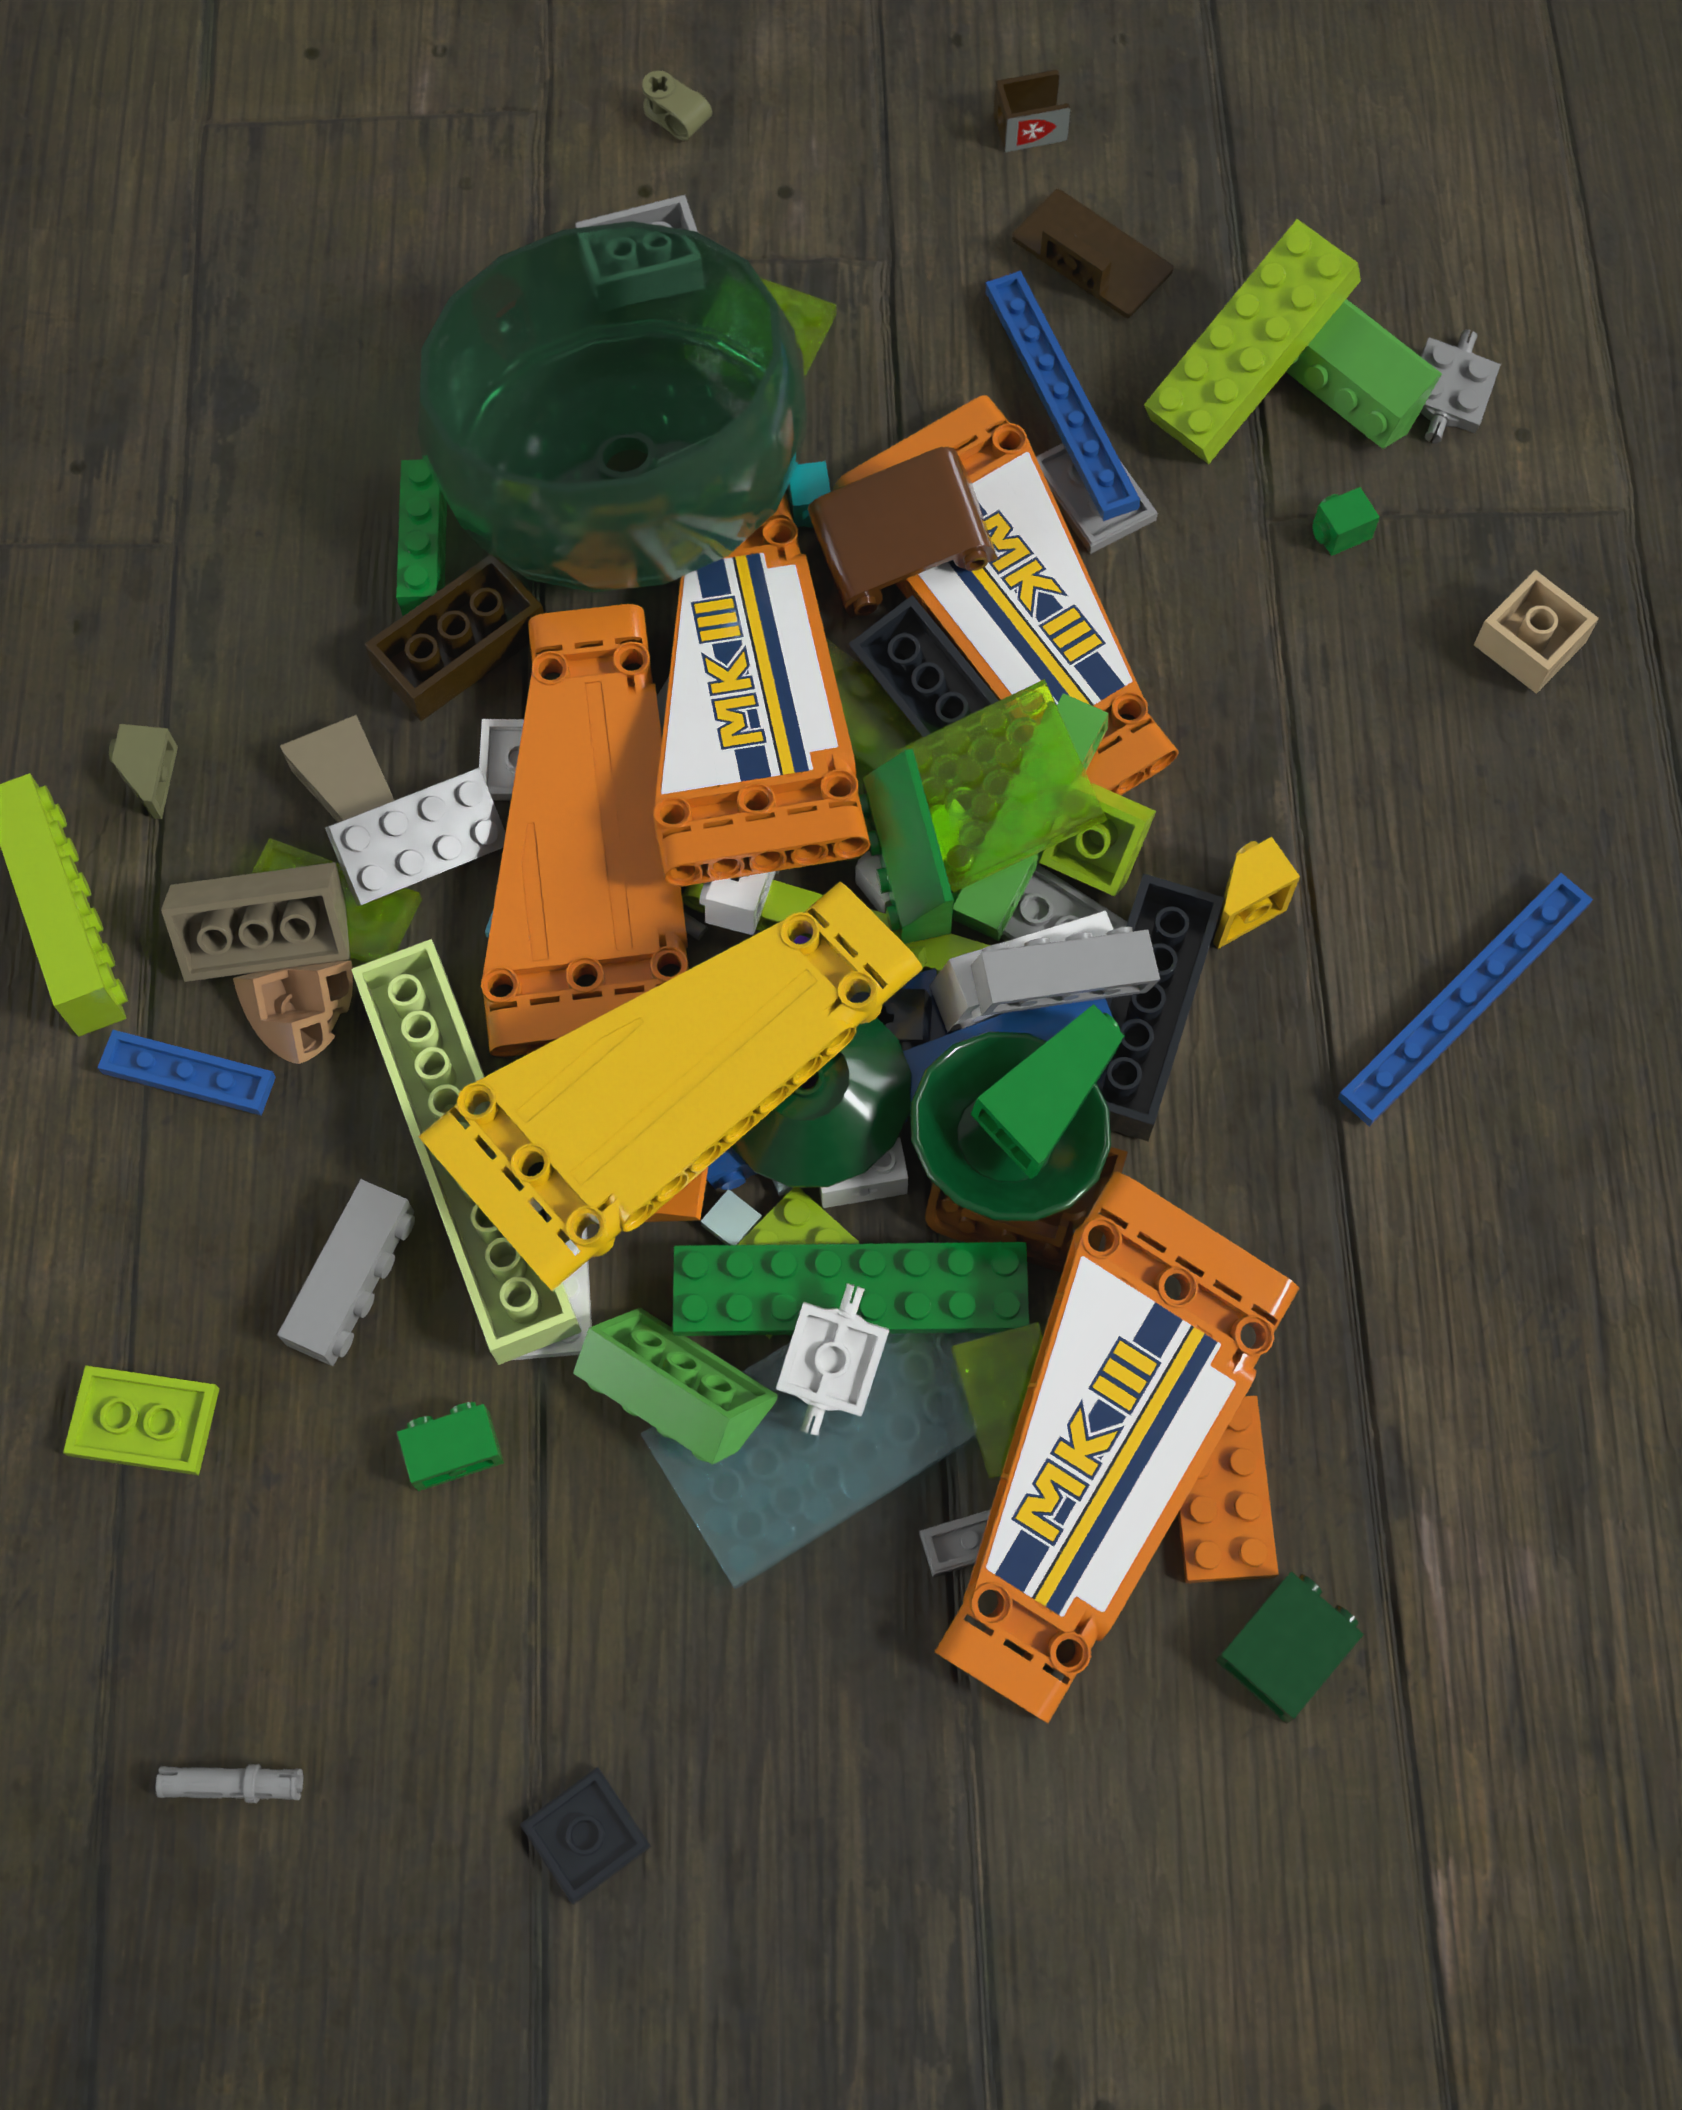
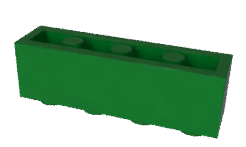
[396,459,447,616]

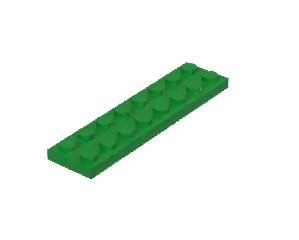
[673,1242,1029,1336]

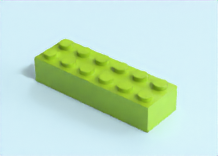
[1144,219,1361,464]
[0,773,128,1037]

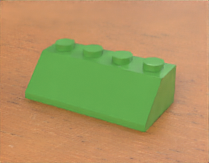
[1286,299,1442,449]
[573,1308,778,1465]

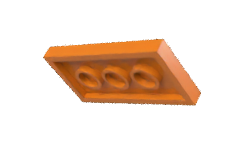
[1178,1396,1279,1583]

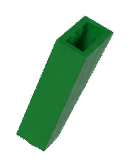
[970,1004,1124,1179]

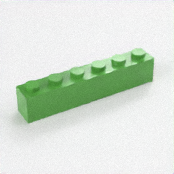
[952,693,1108,941]

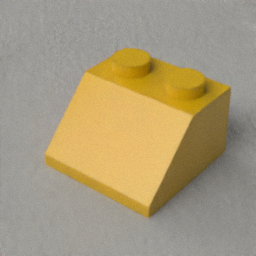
[1213,837,1300,949]

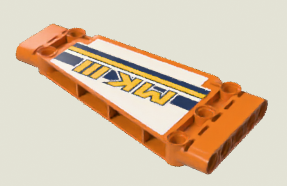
[833,395,1178,795]
[653,489,871,886]

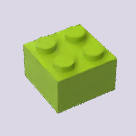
[1039,778,1156,896]

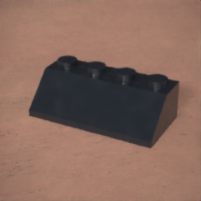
[848,595,1014,764]

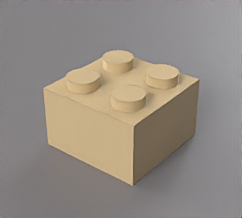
[1474,570,1599,694]

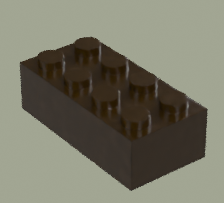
[365,553,544,722]

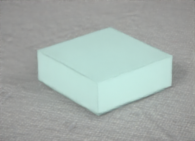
[701,1189,762,1245]

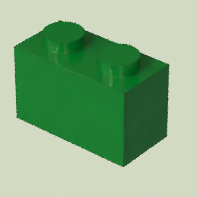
[397,1402,504,1491]

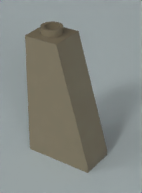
[280,715,394,822]

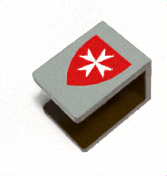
[993,70,1070,152]

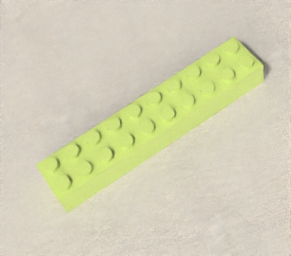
[351,939,582,1365]

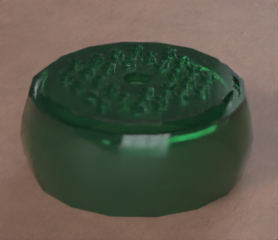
[418,221,807,593]

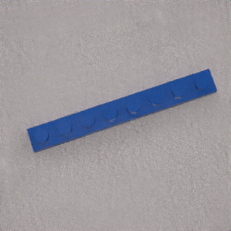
[986,271,1140,521]
[1338,873,1593,1127]

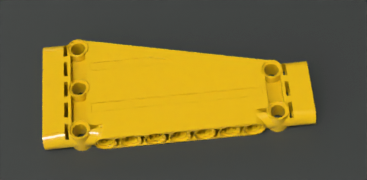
[418,882,923,1291]

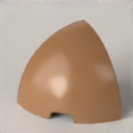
[233,960,353,1064]

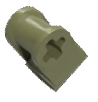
[642,71,712,141]

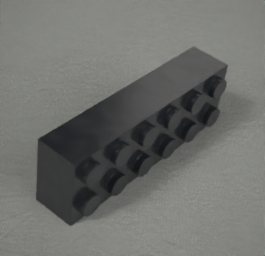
[1096,873,1224,1141]

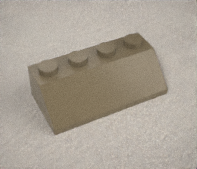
[161,862,350,982]

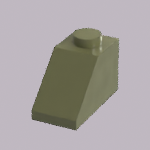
[109,724,178,819]

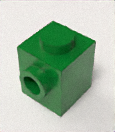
[1312,487,1380,556]

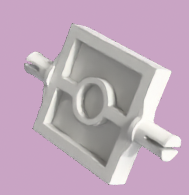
[776,1283,889,1435]

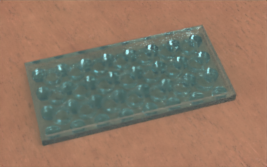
[641,1333,1030,1590]

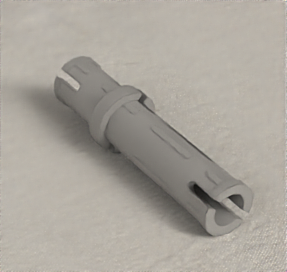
[156,1764,303,1803]

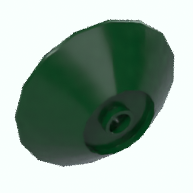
[731,1018,912,1187]
[911,1032,1111,1221]

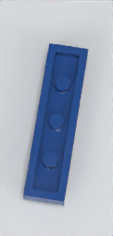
[97,1030,276,1116]

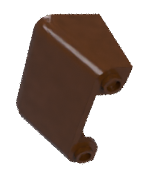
[808,447,998,618]
[925,1147,1128,1273]

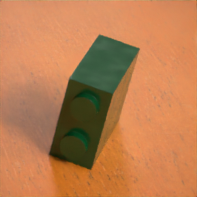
[1215,1571,1364,1724]

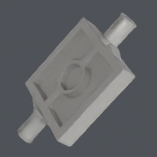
[1420,330,1501,443]

